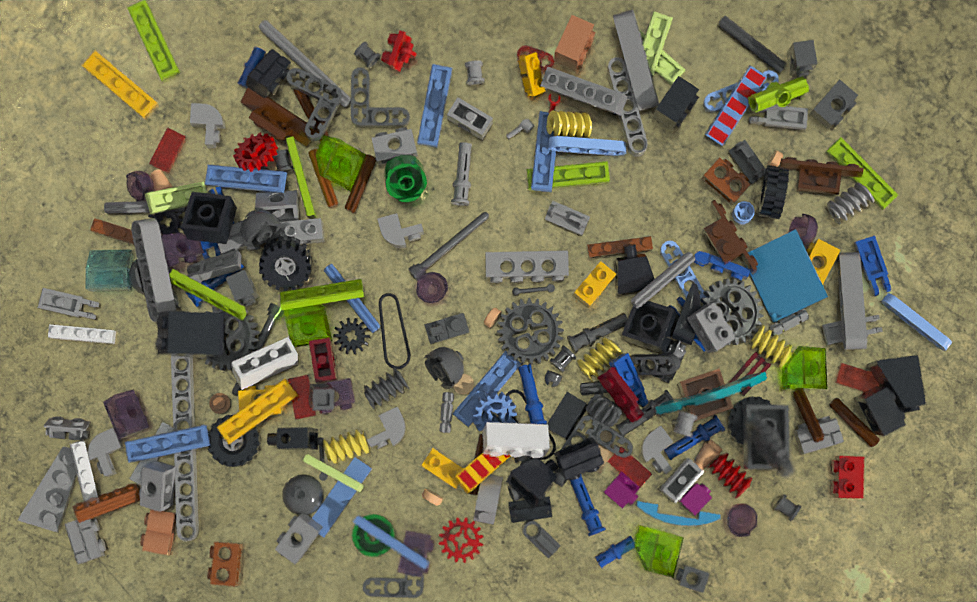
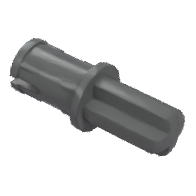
[580,381,608,395]

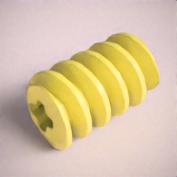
[546,110,592,138]
[750,325,796,369]
[577,337,623,382]
[323,429,369,464]

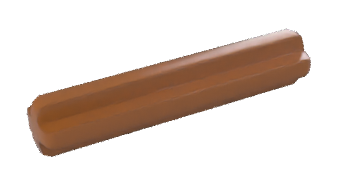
[308,149,338,207]

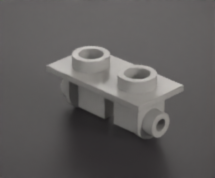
[545,201,590,235]
[44,416,90,441]

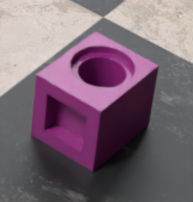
[604,471,640,509]
[678,483,713,516]

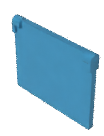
[744,229,828,323]

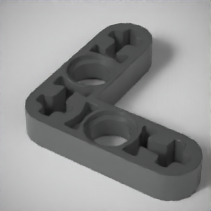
[351,67,410,127]
[286,68,342,141]
[561,415,633,457]
[363,537,425,598]

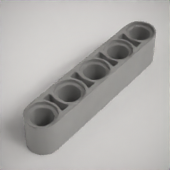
[613,9,659,111]
[607,57,647,157]
[131,218,176,322]
[837,252,867,350]

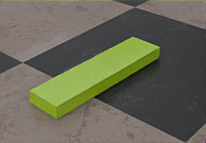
[127,0,180,81]
[286,136,317,219]
[826,137,898,210]
[526,161,610,190]
[169,269,247,320]
[280,279,364,310]

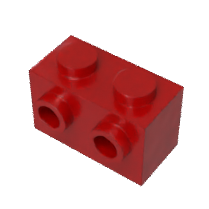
[831,456,864,499]

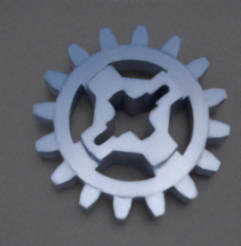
[471,391,517,431]

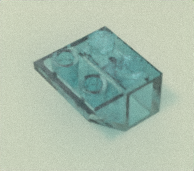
[85,249,132,292]

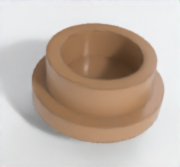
[209,393,230,414]

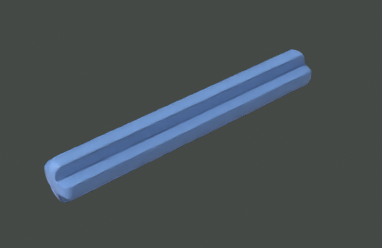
[324,264,380,333]

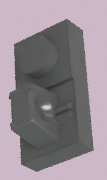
[424,313,470,345]

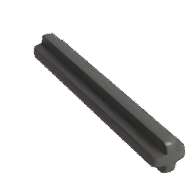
[718,16,786,72]

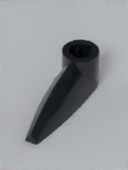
[672,283,701,345]

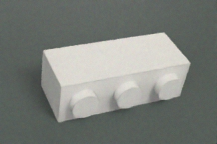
[231,337,298,390]
[483,422,550,458]

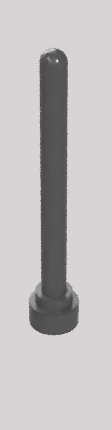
[408,212,489,282]
[232,303,285,396]

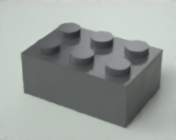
[743,405,790,469]

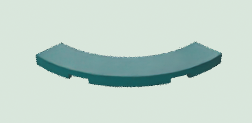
[655,372,767,415]

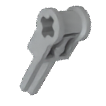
[672,411,698,437]

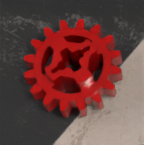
[233,132,278,172]
[439,517,484,563]

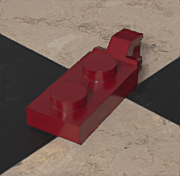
[597,367,644,423]

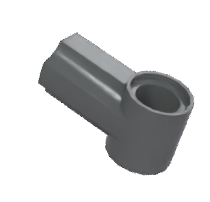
[522,520,561,558]

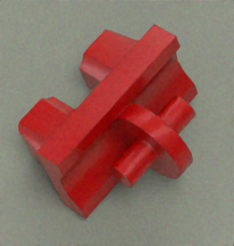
[381,30,417,72]

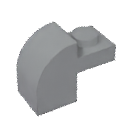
[190,103,225,149]
[377,213,424,248]
[367,406,406,449]
[641,426,673,474]
[88,428,124,477]
[473,475,503,525]

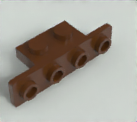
[240,88,317,146]
[780,157,864,195]
[704,200,758,275]

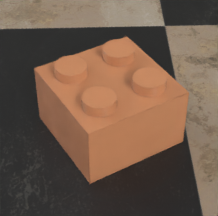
[554,15,596,71]
[677,369,733,422]

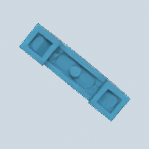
[635,501,721,526]

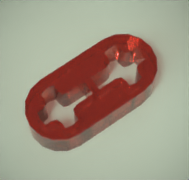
[517,45,554,72]

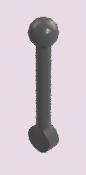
[512,284,555,295]
[317,437,328,481]

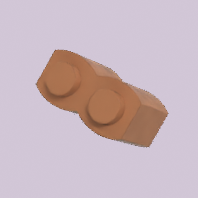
[140,509,176,555]

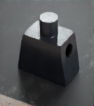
[615,244,654,294]
[267,427,318,450]
[506,458,558,509]

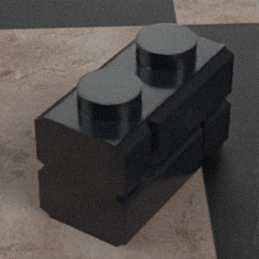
[246,49,291,98]
[554,437,604,480]

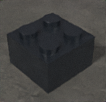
[652,76,699,131]
[181,192,237,244]
[622,301,680,354]
[855,386,906,437]

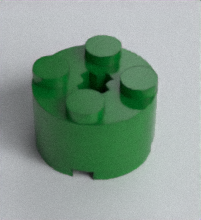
[384,155,427,202]
[352,514,395,557]

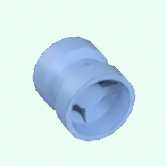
[732,201,755,225]

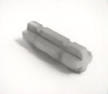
[770,309,809,335]
[439,392,454,433]

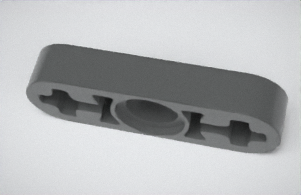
[630,354,680,375]

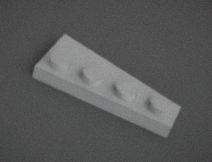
[18,446,77,532]

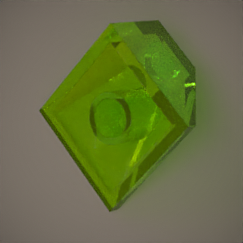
[316,136,367,192]
[284,304,332,347]
[781,346,828,390]
[634,525,684,578]

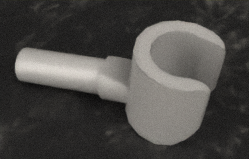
[506,119,534,139]

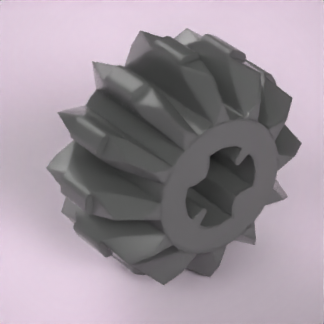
[586,394,622,427]

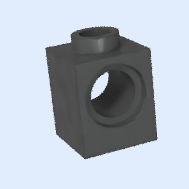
[309,383,334,410]
[676,565,710,593]

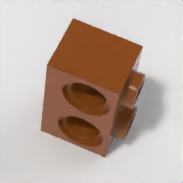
[701,157,751,206]
[207,542,242,586]

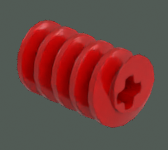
[707,452,752,499]

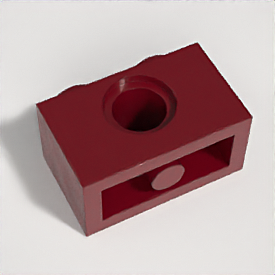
[309,338,338,384]

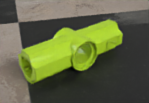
[748,76,809,113]

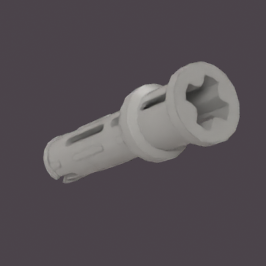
[451,142,472,206]

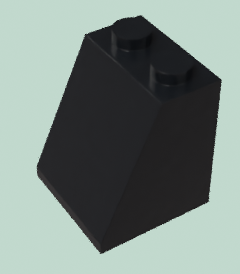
[156,311,224,358]
[867,355,926,413]

